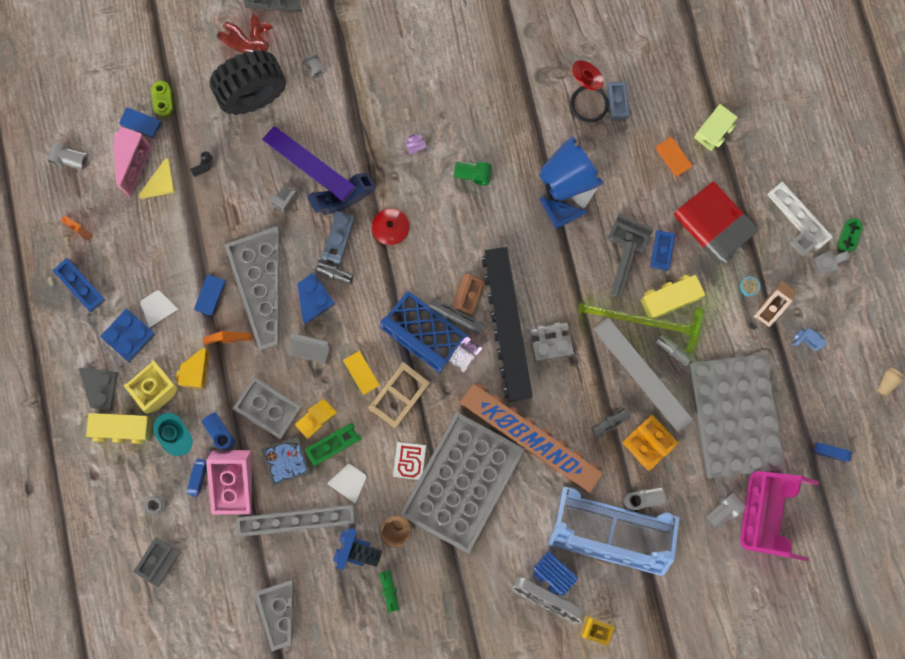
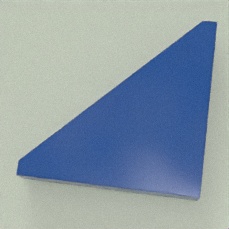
[540,197,587,229]

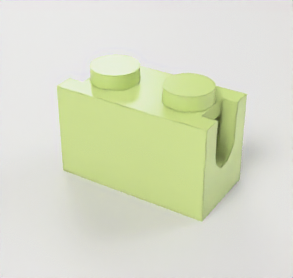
[694,104,738,151]

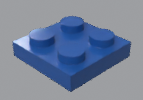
[100,308,156,362]

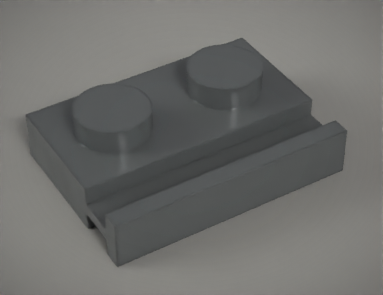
[607,213,653,255]
[133,537,181,587]

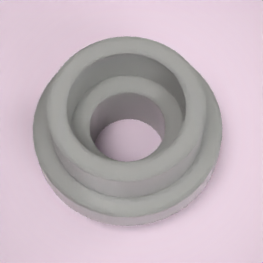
[145,496,165,516]

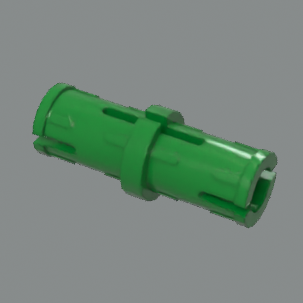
[379,570,400,613]

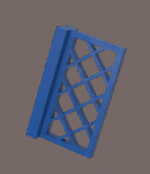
[379,291,468,374]

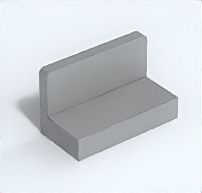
[289,333,331,364]

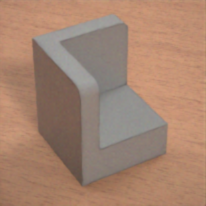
[268,186,298,214]

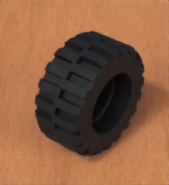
[209,50,286,115]

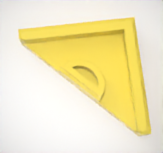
[139,158,175,199]

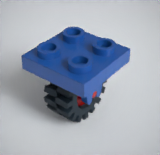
[333,526,382,570]

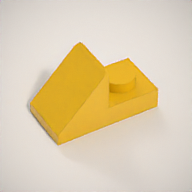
[295,399,337,439]

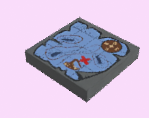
[261,437,310,486]

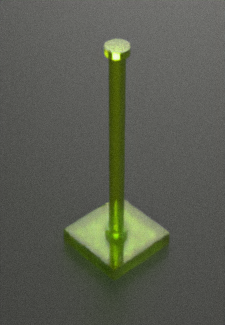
[578,302,704,353]

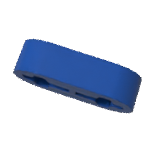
[813,443,853,462]
[187,458,207,497]

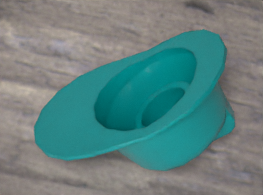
[153,413,193,456]

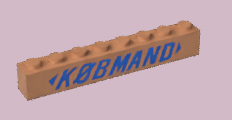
[460,383,603,493]

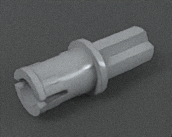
[656,334,692,366]

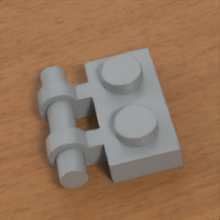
[530,322,574,362]

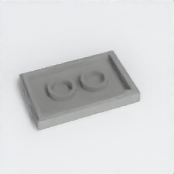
[232,377,303,440]

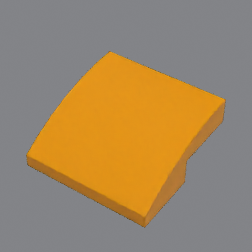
[622,415,678,471]

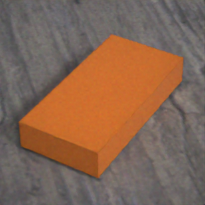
[655,137,692,178]

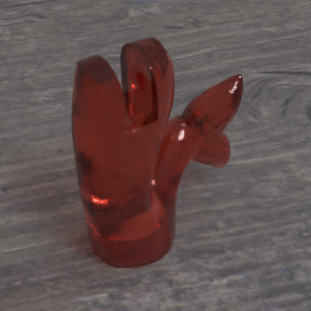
[216,13,273,53]

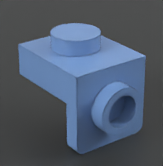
[791,328,827,351]

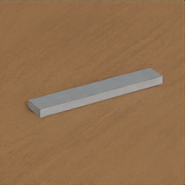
[236,504,356,537]

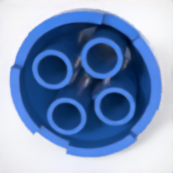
[538,136,604,201]

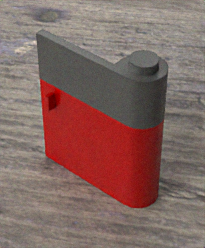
[673,181,759,265]

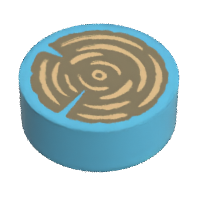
[740,277,760,296]

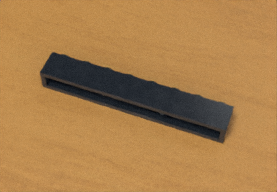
[481,247,533,402]

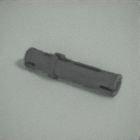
[429,297,485,335]

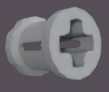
[303,53,326,79]

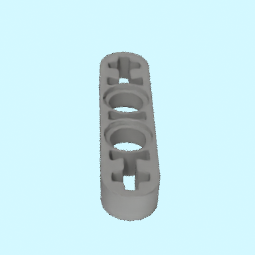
[512,577,586,624]

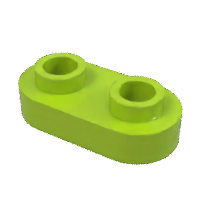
[151,81,174,118]

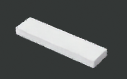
[767,181,833,250]

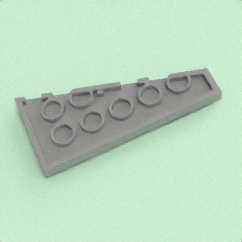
[224,226,279,351]

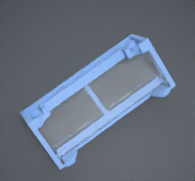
[548,487,679,576]

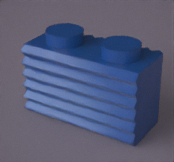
[532,551,579,597]

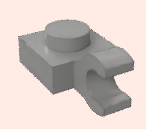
[812,251,850,276]

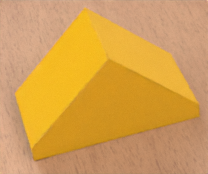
[579,615,615,646]

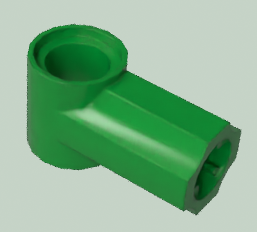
[454,161,492,186]

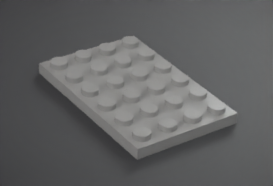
[688,354,785,479]
[400,412,525,554]

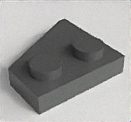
[79,367,118,411]

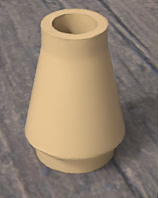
[877,367,904,397]

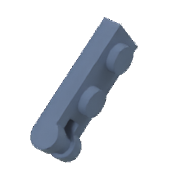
[321,211,355,266]

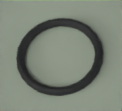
[570,86,609,122]

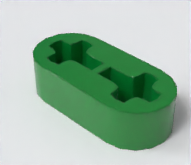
[837,218,863,253]

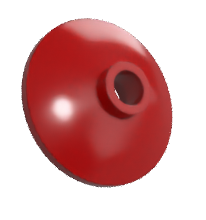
[572,60,604,91]
[372,208,409,245]

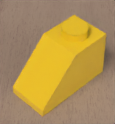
[176,348,210,389]

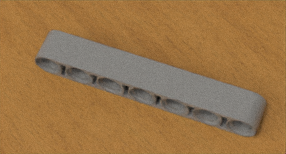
[593,317,693,432]

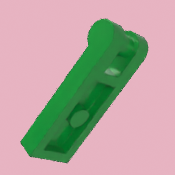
[305,422,362,467]

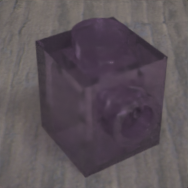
[449,337,482,372]

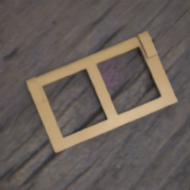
[368,362,430,429]

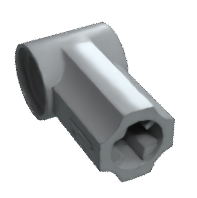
[47,142,88,170]
[624,487,665,510]
[704,491,746,531]

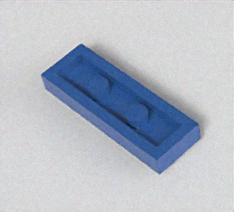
[52,258,106,313]

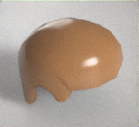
[380,515,412,547]

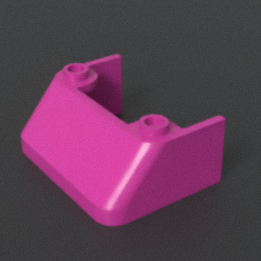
[740,471,819,561]

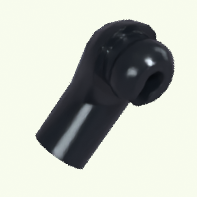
[190,151,213,177]

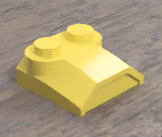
[123,360,177,414]

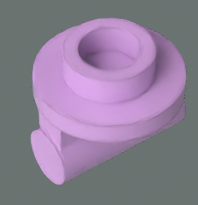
[405,134,427,155]

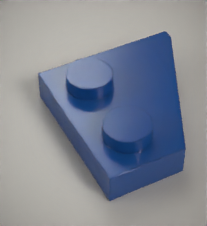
[297,273,335,325]

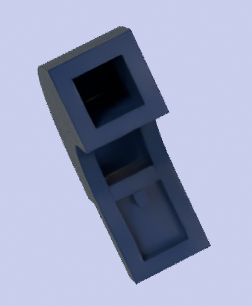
[307,173,376,215]

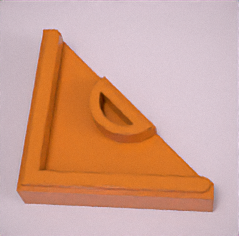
[61,215,92,240]
[203,331,253,345]

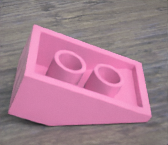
[113,127,152,197]
[206,450,252,514]

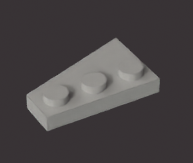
[254,579,293,652]

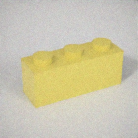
[640,274,705,321]
[86,413,152,444]

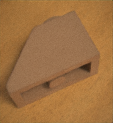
[754,281,797,327]

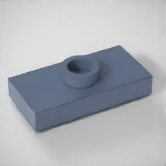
[607,82,630,120]

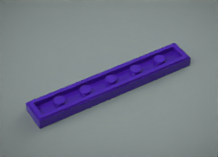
[262,126,356,202]

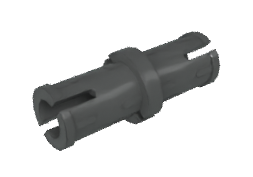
[314,260,354,285]
[591,408,630,439]

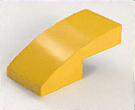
[343,350,380,395]

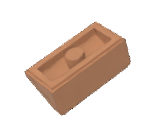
[452,274,485,316]

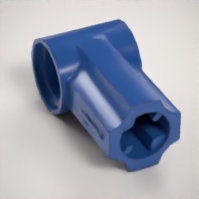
[201,412,235,451]

